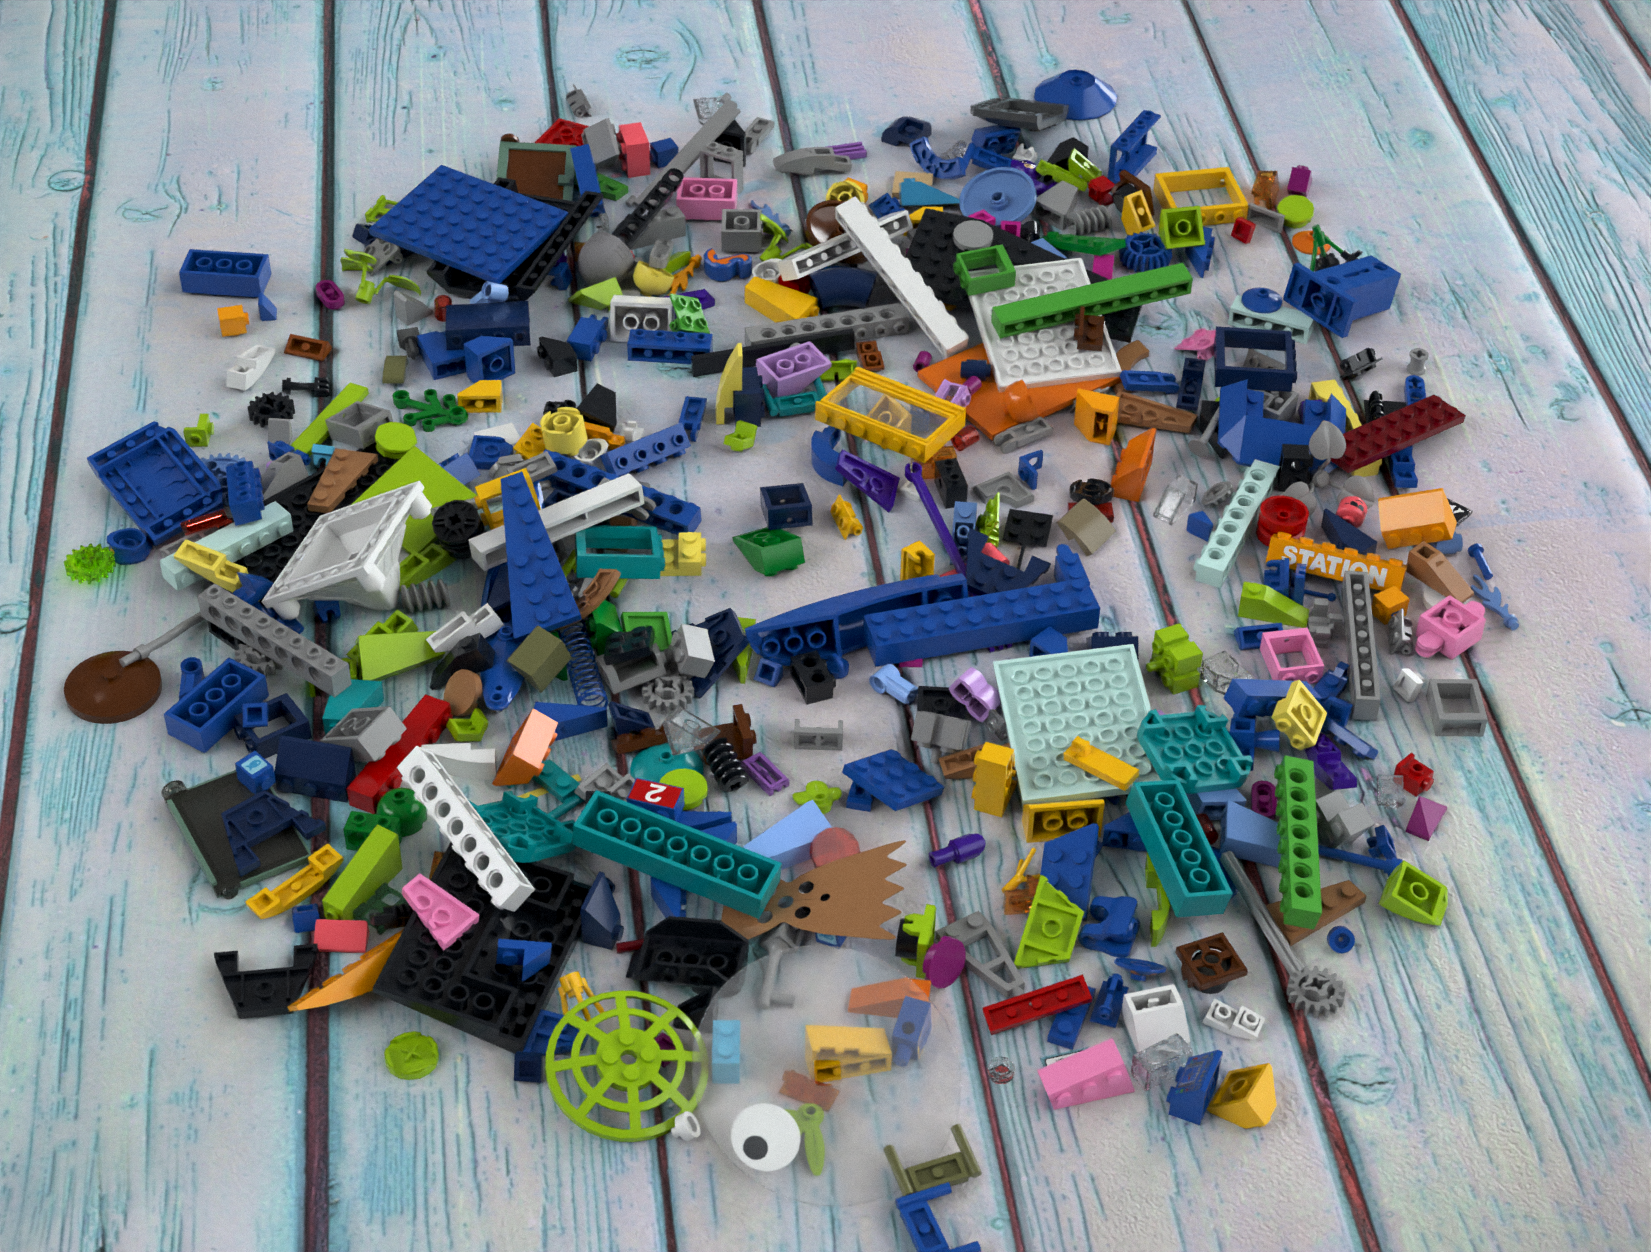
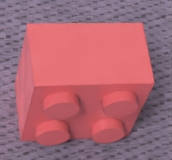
[616,122,650,178]

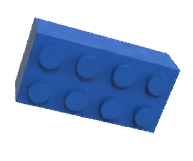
[179,249,272,298]
[164,658,269,753]

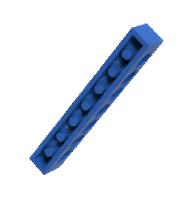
[539,449,702,536]

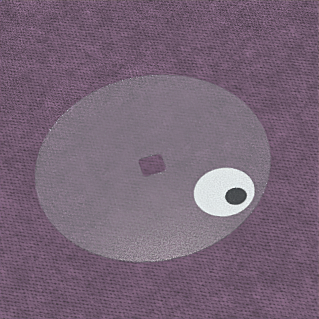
[692,945,961,1207]

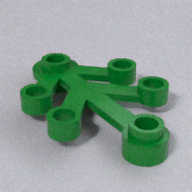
[392,389,468,432]

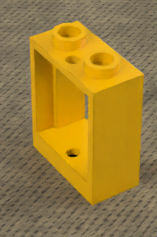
[474,468,541,530]

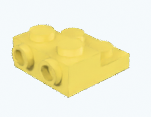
[660,532,706,576]
[1272,680,1327,750]

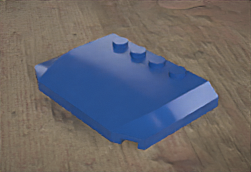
[87,421,224,546]

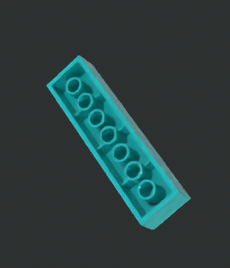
[573,790,782,919]

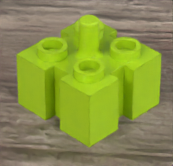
[1146,623,1203,695]

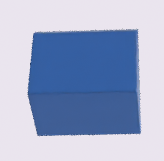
[753,657,784,687]

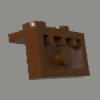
[1073,306,1104,352]

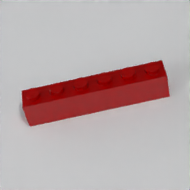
[347,694,453,814]

